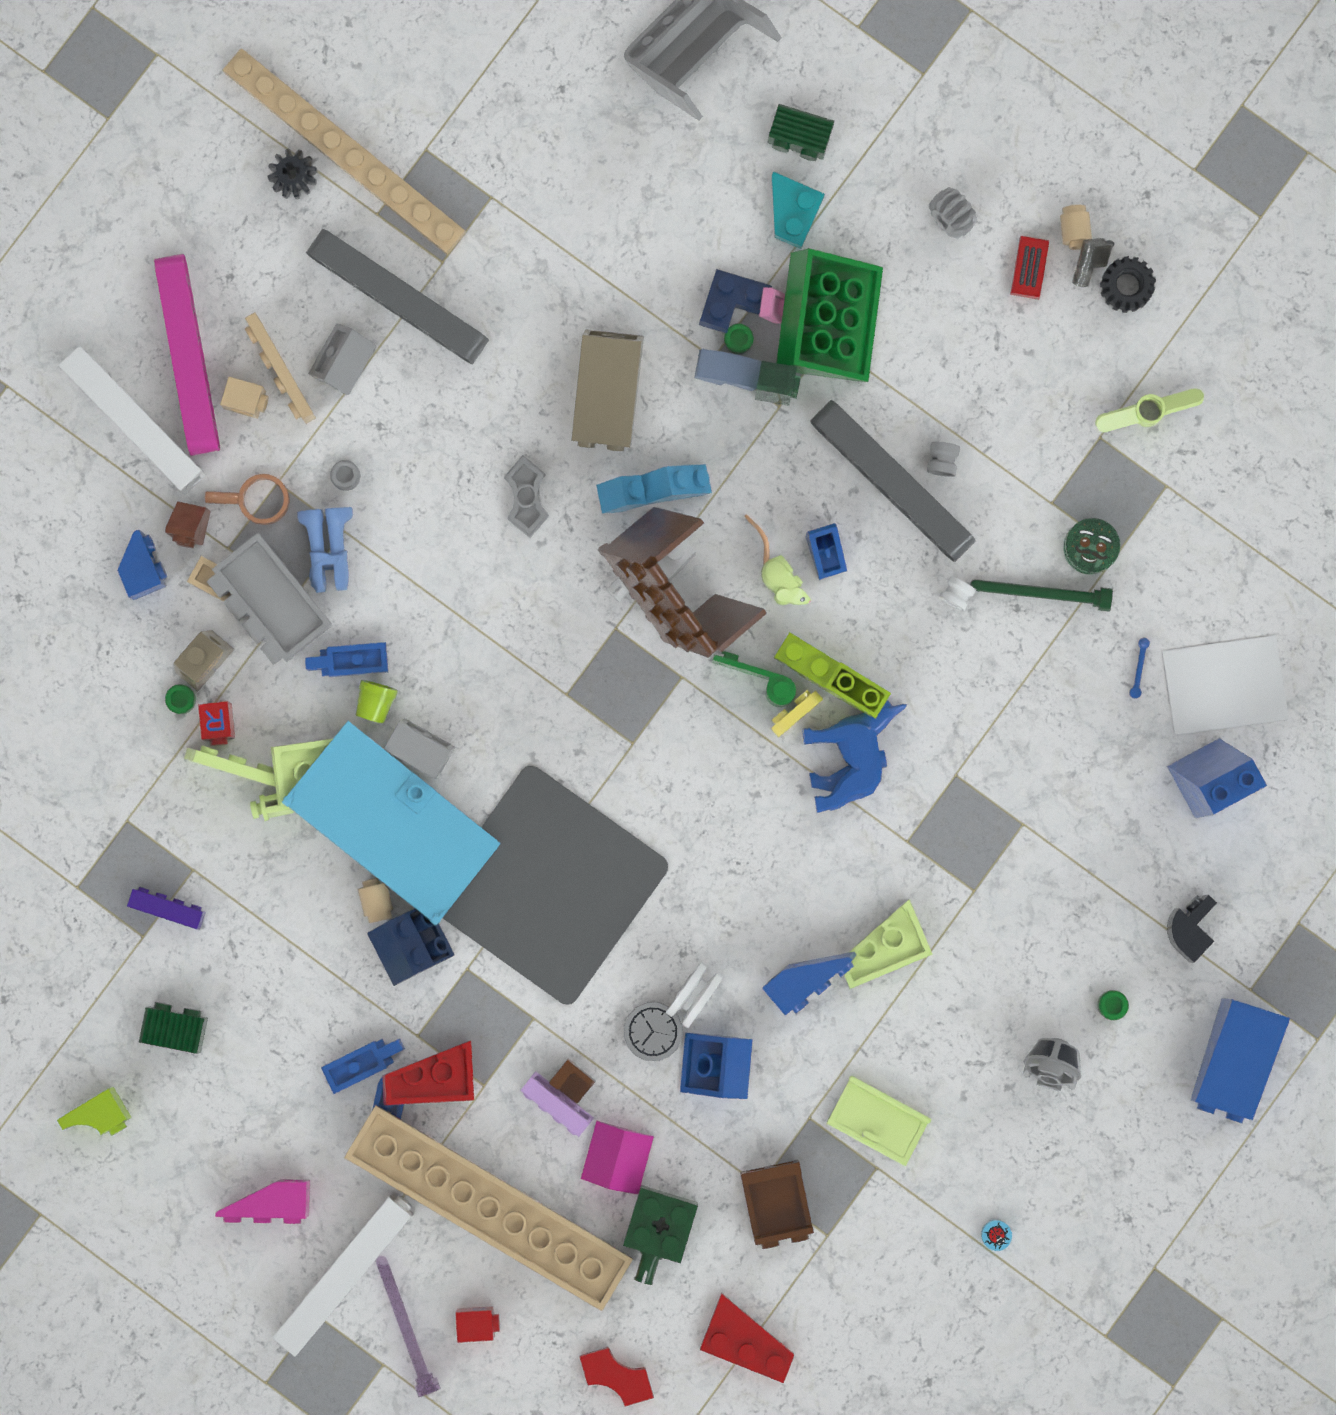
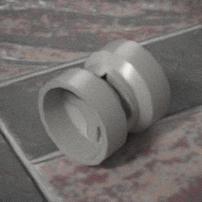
[927,442,960,477]

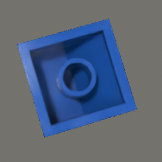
[680,1033,753,1099]

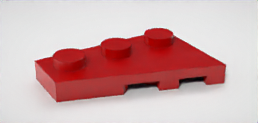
[382,1041,474,1105]
[700,1292,794,1383]

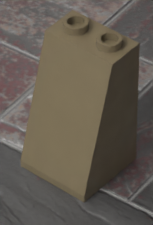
[571,329,644,451]

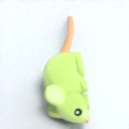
[745,514,811,605]

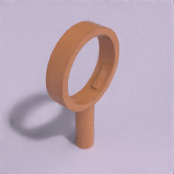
[205,474,290,525]

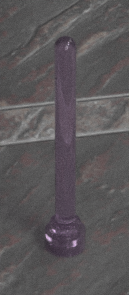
[376,1256,441,1397]

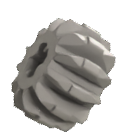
[929,187,978,239]

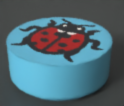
[981,1220,1012,1251]

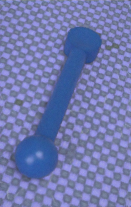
[1129,638,1150,699]

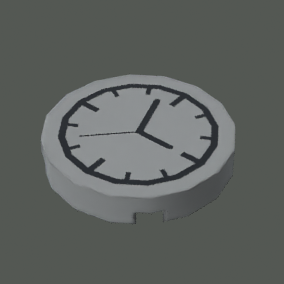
[624,1002,682,1061]

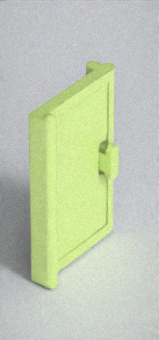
[826,1076,931,1166]

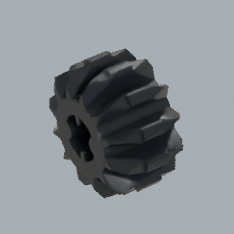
[267,149,318,199]

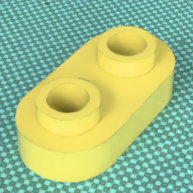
[771,690,823,738]

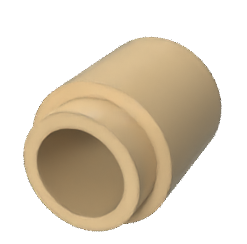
[1060,205,1092,250]
[358,878,393,923]

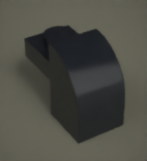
[1167,895,1217,963]

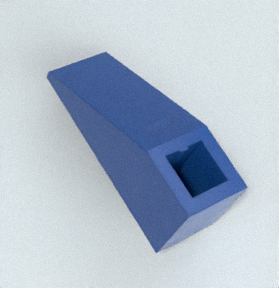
[762,951,857,1015]

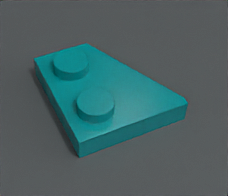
[771,172,825,249]

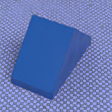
[805,523,847,580]

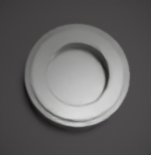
[330,460,361,491]

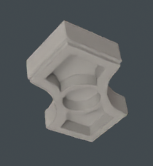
[504,455,549,538]

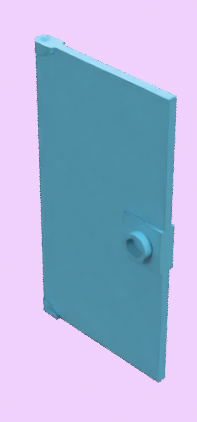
[282,721,501,926]

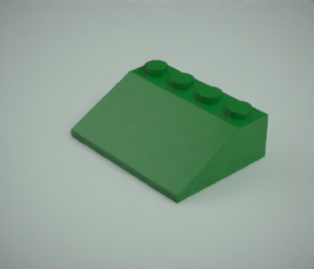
[776,248,883,382]

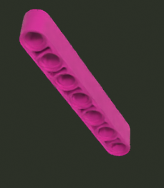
[154,254,220,456]

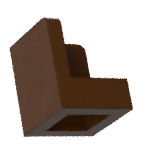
[549,1058,596,1103]

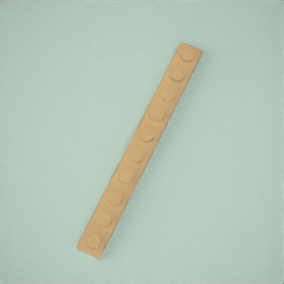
[223,48,466,255]

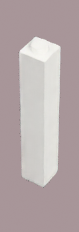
[58,345,206,495]
[272,1195,414,1357]

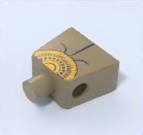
[173,630,235,692]

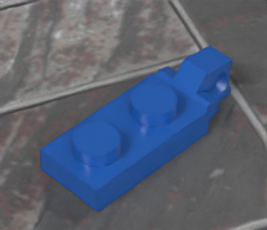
[305,642,389,677]
[321,1039,405,1094]

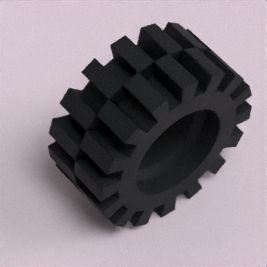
[1100,256,1156,313]

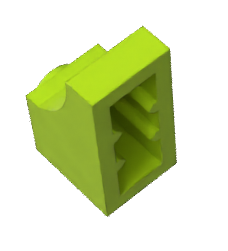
[57,1087,132,1136]

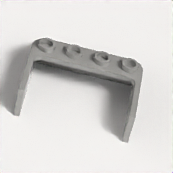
[624,0,782,121]

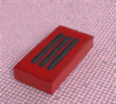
[1010,236,1049,300]

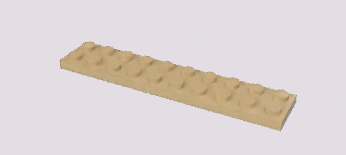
[344,1105,633,1311]

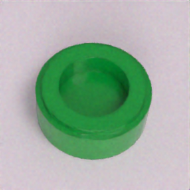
[724,323,754,354]
[165,684,196,714]
[1097,990,1129,1020]

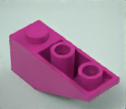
[215,1179,310,1224]

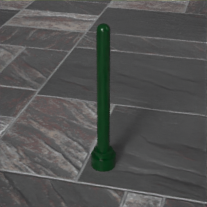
[970,579,1113,612]

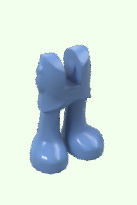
[297,507,353,593]

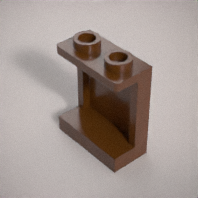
[740,1160,814,1249]

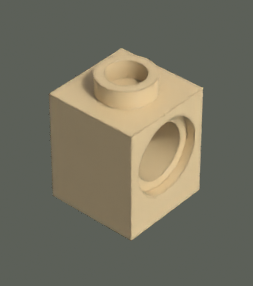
[220,377,269,419]

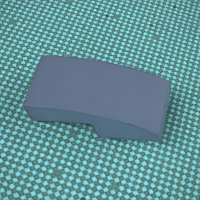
[694,349,762,391]

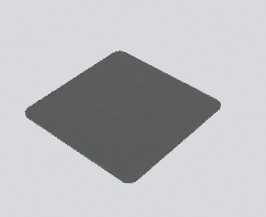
[443,766,668,1005]

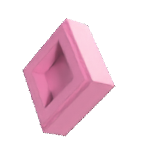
[759,288,785,324]

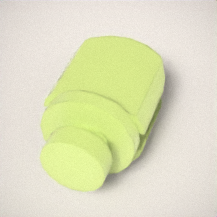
[250,794,294,821]

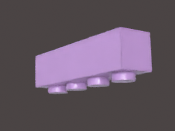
[520,1071,594,1137]

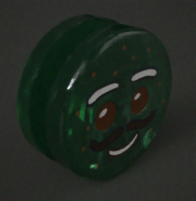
[1063,518,1120,575]

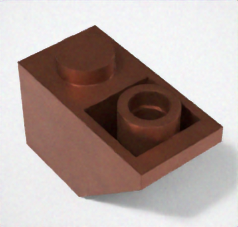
[165,501,211,549]

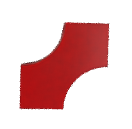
[579,1347,654,1406]

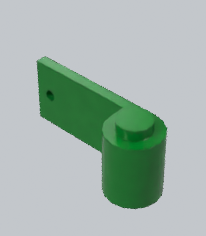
[712,651,796,708]

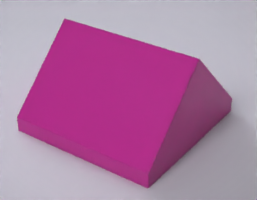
[581,1121,654,1195]

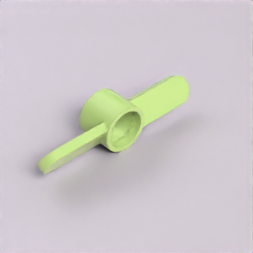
[1095,388,1204,432]

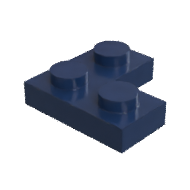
[699,269,772,334]

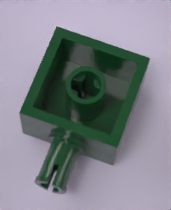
[623,1185,698,1285]

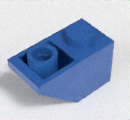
[117,529,167,600]

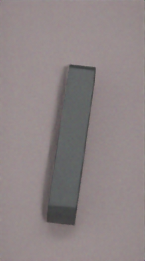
[306,228,489,365]
[810,400,976,562]

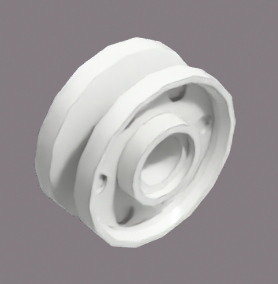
[666,962,723,1028]

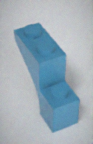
[596,464,712,514]

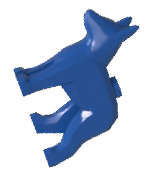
[802,700,907,813]

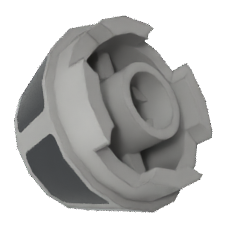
[1023,1038,1081,1091]

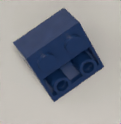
[367,909,455,986]

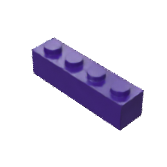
[127,887,206,930]

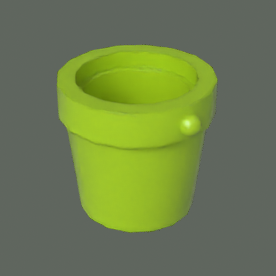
[355,680,398,723]

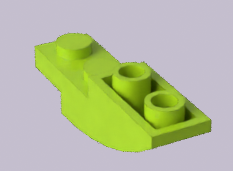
[774,632,891,719]

